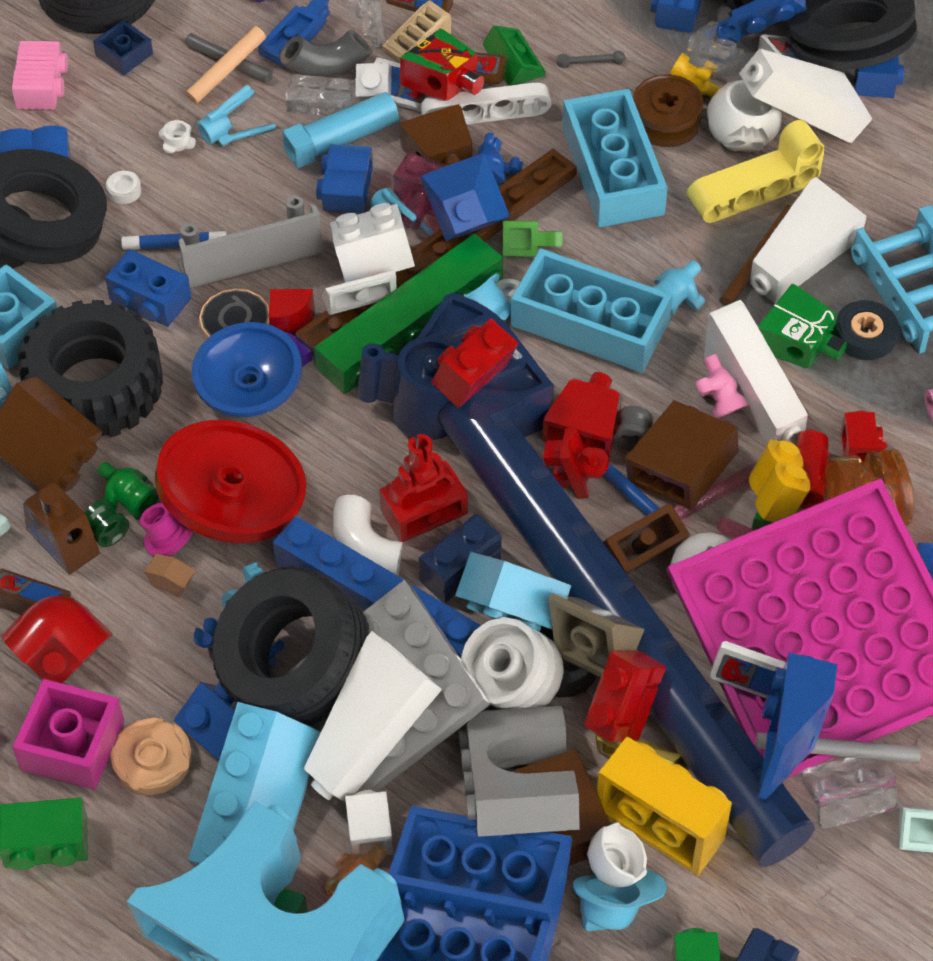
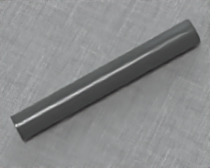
[185,33,273,83]

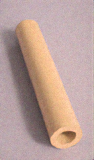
[185,26,266,104]

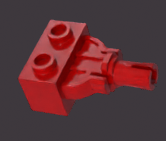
[379,434,468,542]

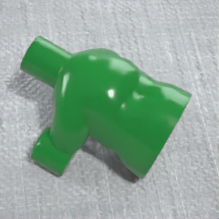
[97,461,159,520]

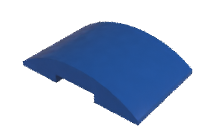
[377,805,572,961]

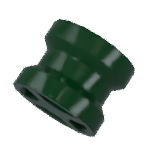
[84,499,130,547]

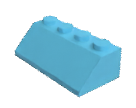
[188,702,321,867]

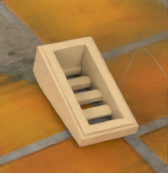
[382,0,451,63]

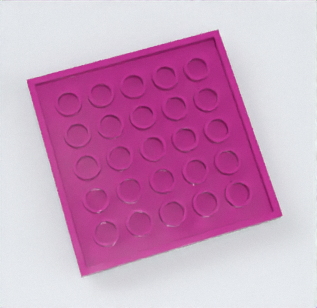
[666,478,933,779]

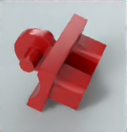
[543,428,610,499]

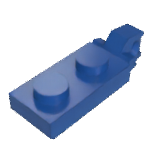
[258,0,330,68]
[716,0,807,45]

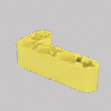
[686,120,824,223]

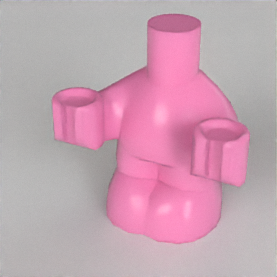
[696,354,748,418]

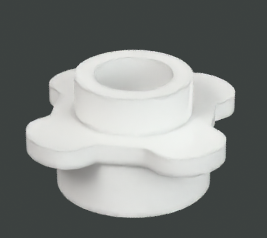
[159,120,196,153]

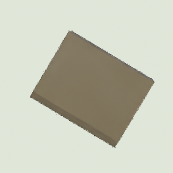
[548,593,645,677]

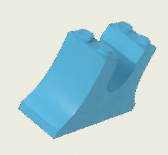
[127,801,405,961]

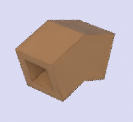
[144,554,195,598]

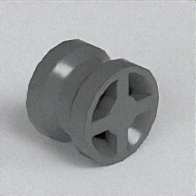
[613,406,654,451]

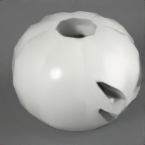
[707,80,782,153]

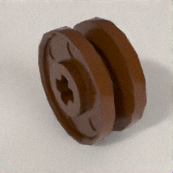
[633,74,703,147]

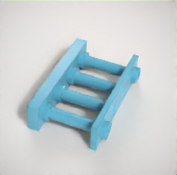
[851,205,933,354]

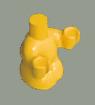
[670,53,721,98]

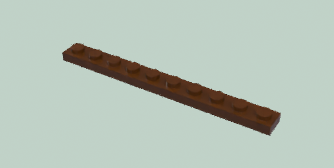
[296,148,577,357]

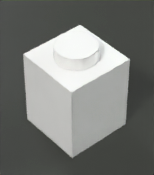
[345,790,393,859]

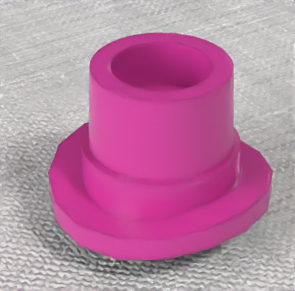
[140,503,193,557]

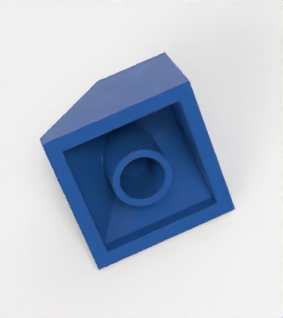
[420,153,510,242]

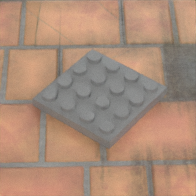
[282,580,490,795]

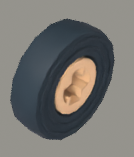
[834,300,899,360]

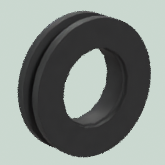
[788,0,917,70]
[0,149,107,264]

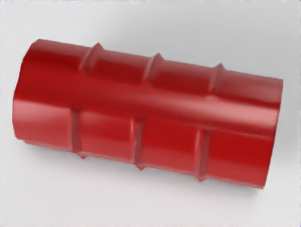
[795,430,830,509]

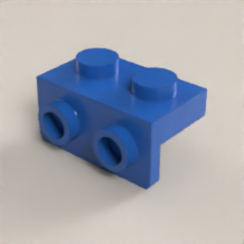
[173,682,237,760]

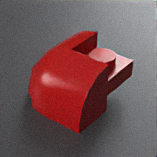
[1,595,113,684]

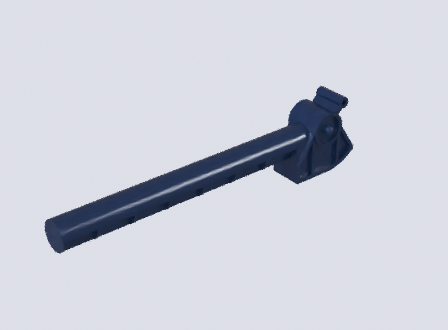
[357,292,815,867]

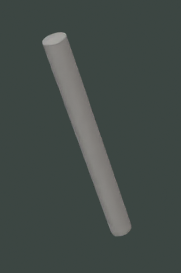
[755,732,921,763]

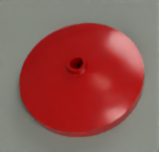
[155,420,306,543]

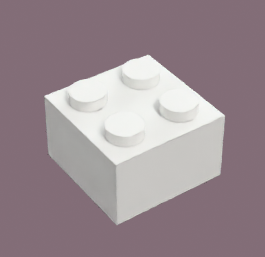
[330,203,415,283]

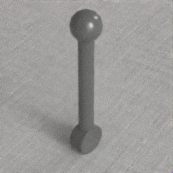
[557,50,625,68]

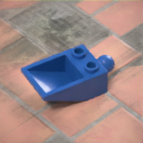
[758,652,837,799]

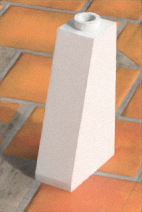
[739,48,872,143]
[750,177,866,304]
[704,300,808,444]
[304,631,442,802]

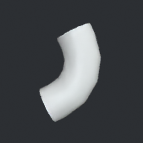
[333,495,403,576]

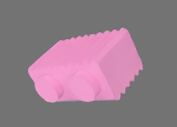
[12,41,68,111]

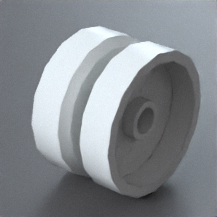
[461,617,564,710]

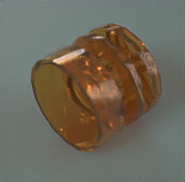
[826,447,914,526]

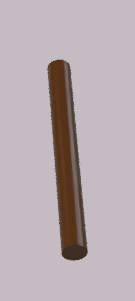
[719,205,792,306]

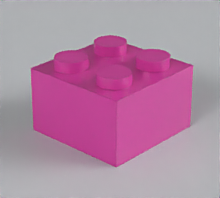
[12,679,125,790]

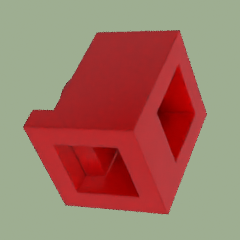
[840,410,887,470]

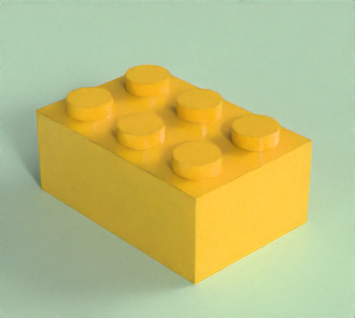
[597,737,732,876]

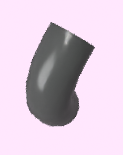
[280,29,372,78]

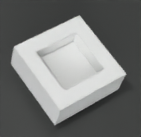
[355,63,392,100]

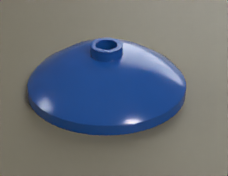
[192,322,302,417]

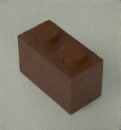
[603,503,690,575]

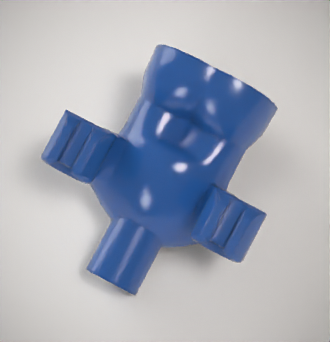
[478,132,523,187]

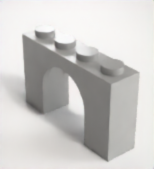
[459,706,580,837]

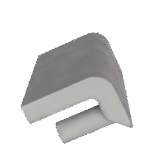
[176,195,323,289]

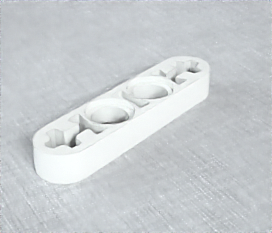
[420,83,552,124]

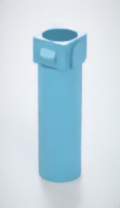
[282,92,399,169]

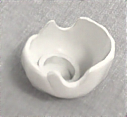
[587,822,647,888]

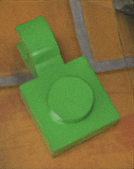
[502,220,563,257]

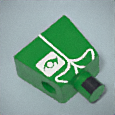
[758,283,847,368]

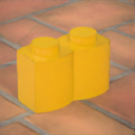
[749,439,810,522]

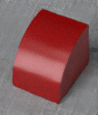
[269,289,315,336]

